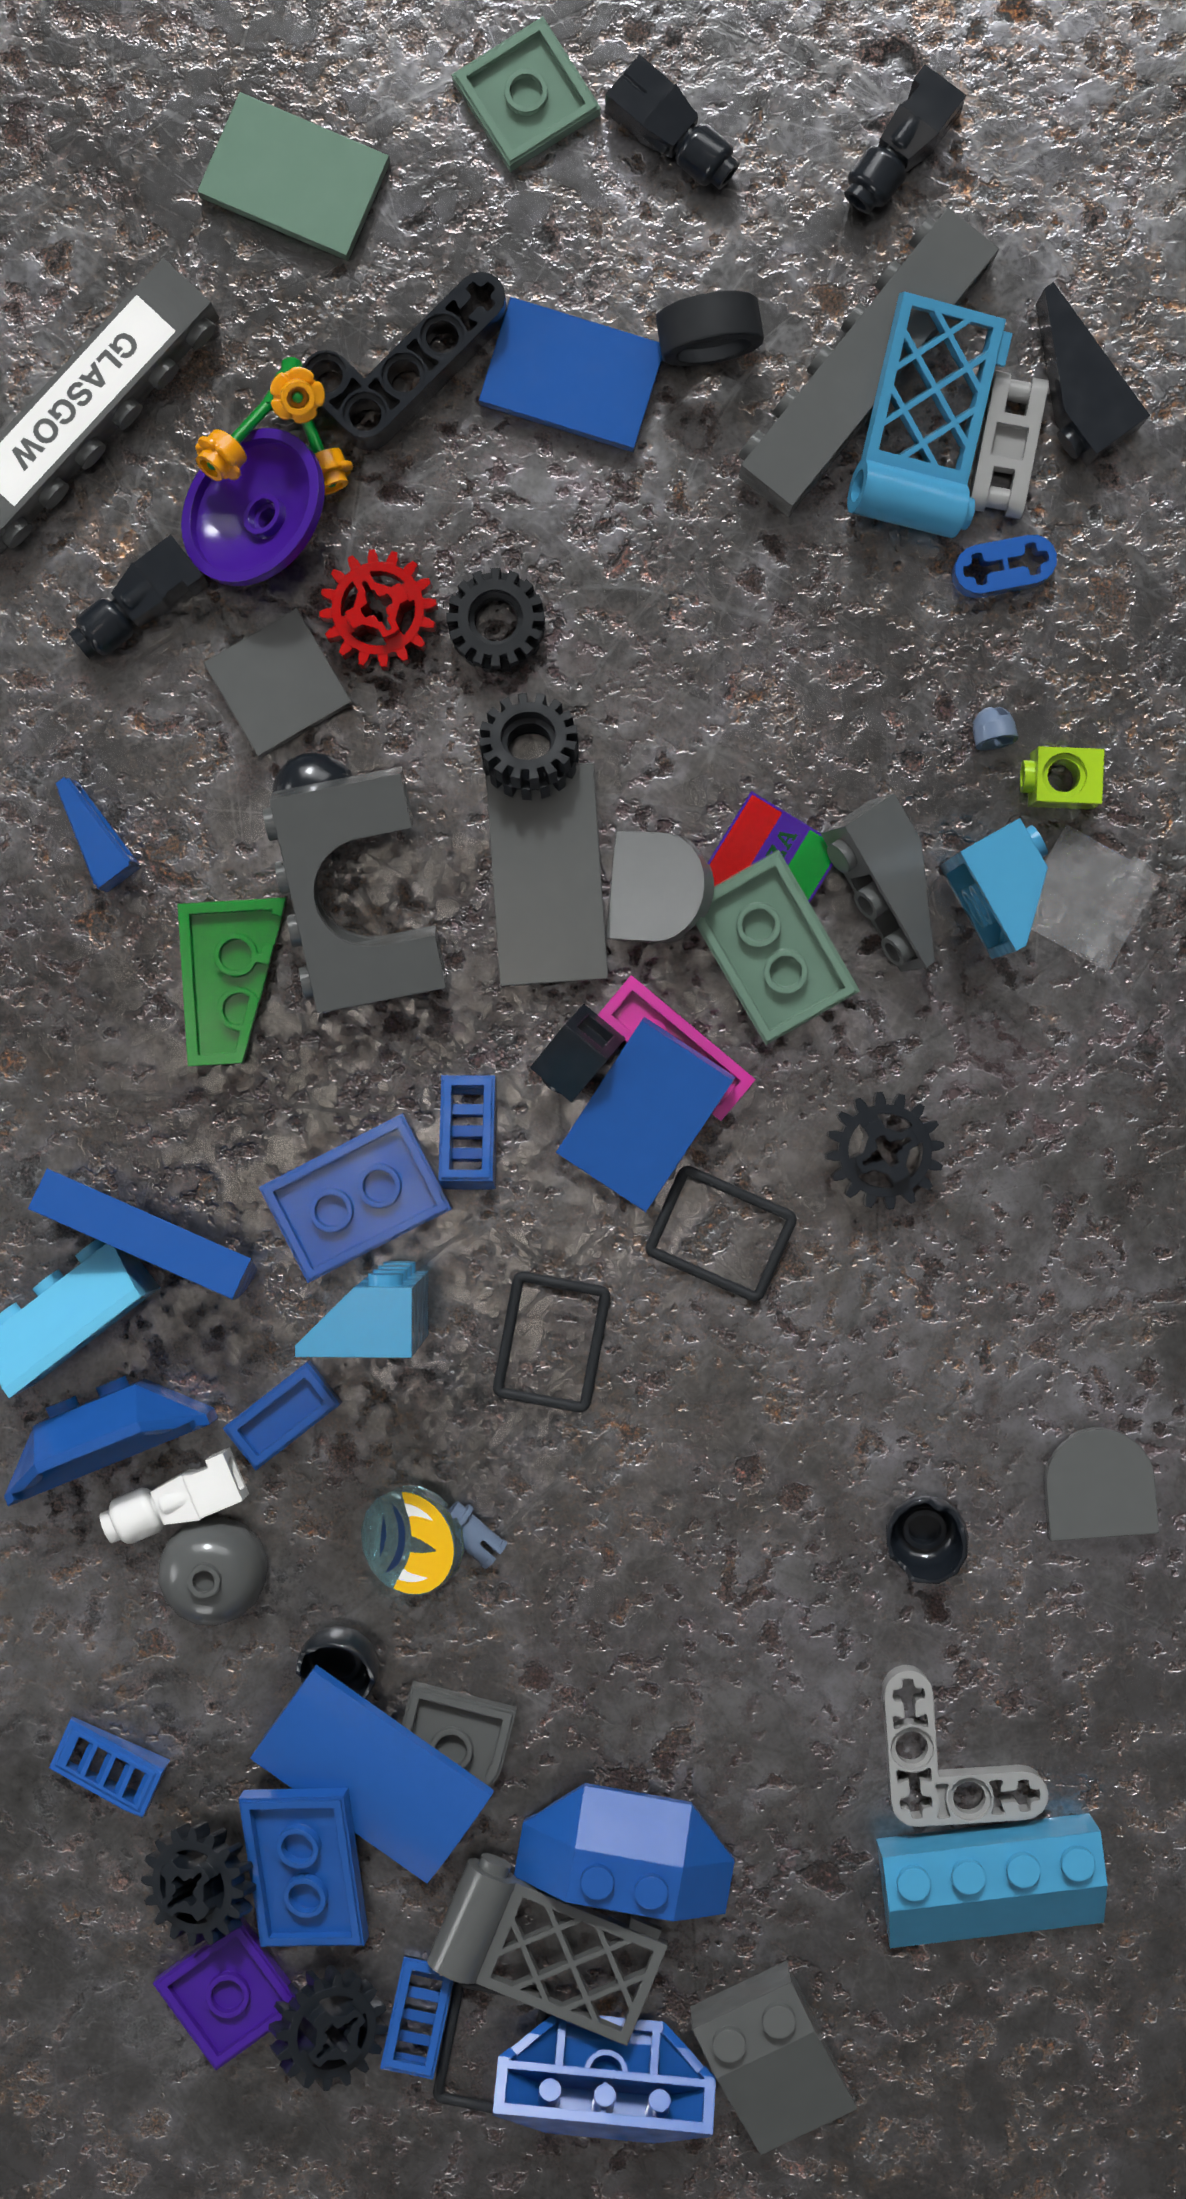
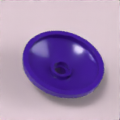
[181,428,325,586]

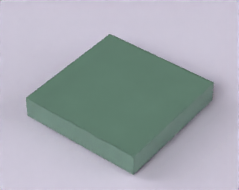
[451,16,601,172]

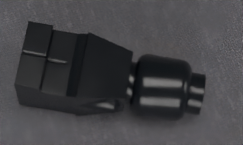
[605,54,740,190]
[844,65,967,214]
[69,534,209,659]

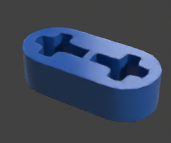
[952,535,1057,598]

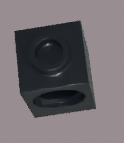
[530,1004,625,1103]

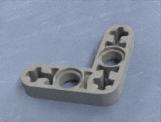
[882,1665,1049,1827]

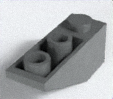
[820,793,935,972]

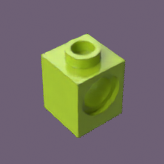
[1020,746,1105,809]

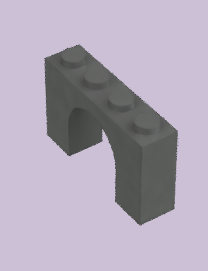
[263,766,447,1013]

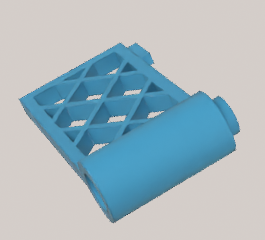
[847,291,1013,538]

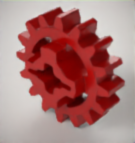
[319,549,438,671]

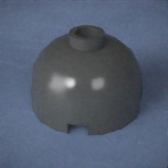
[158,1515,268,1626]

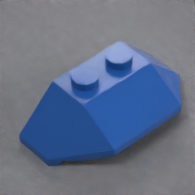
[4,1375,218,1506]
[514,1783,735,1922]
[492,2015,716,2144]

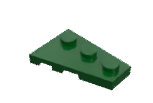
[177,897,288,1067]

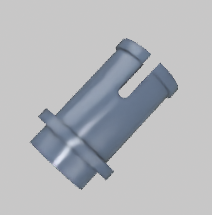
[443,1501,507,1569]

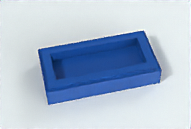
[223,1360,342,1471]

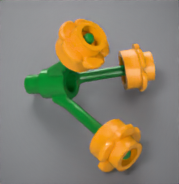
[195,357,353,495]

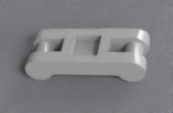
[970,370,1049,519]

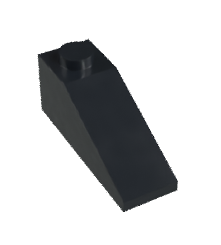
[1036,282,1150,467]

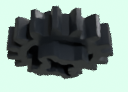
[825,1092,945,1210]
[141,1821,256,1946]
[268,1965,388,2091]

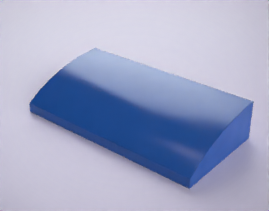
[28,1168,258,1300]
[250,1665,494,1883]

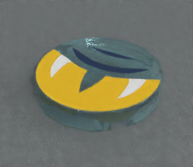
[361,1486,464,1596]

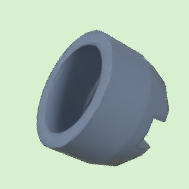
[972,707,1019,751]

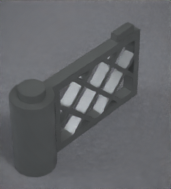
[427,1853,668,2046]

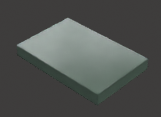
[197,92,390,261]
[695,849,860,1045]

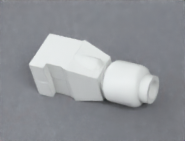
[99,1447,249,1544]

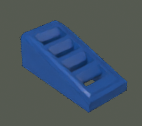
[56,777,140,892]
[438,1075,496,1190]
[49,1716,170,1818]
[380,1956,453,2080]

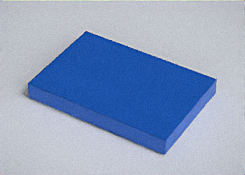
[479,297,663,453]
[556,1017,735,1212]
[259,1113,453,1283]
[238,1787,369,1947]

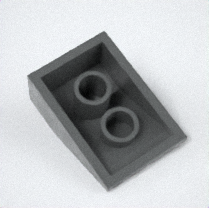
[690,1960,858,2155]

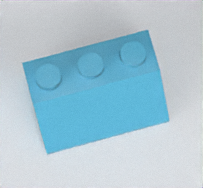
[0,1239,161,1398]

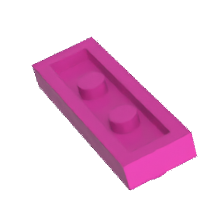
[598,975,756,1121]

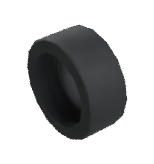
[656,290,764,366]

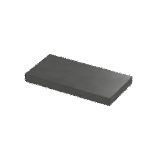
[486,762,608,987]

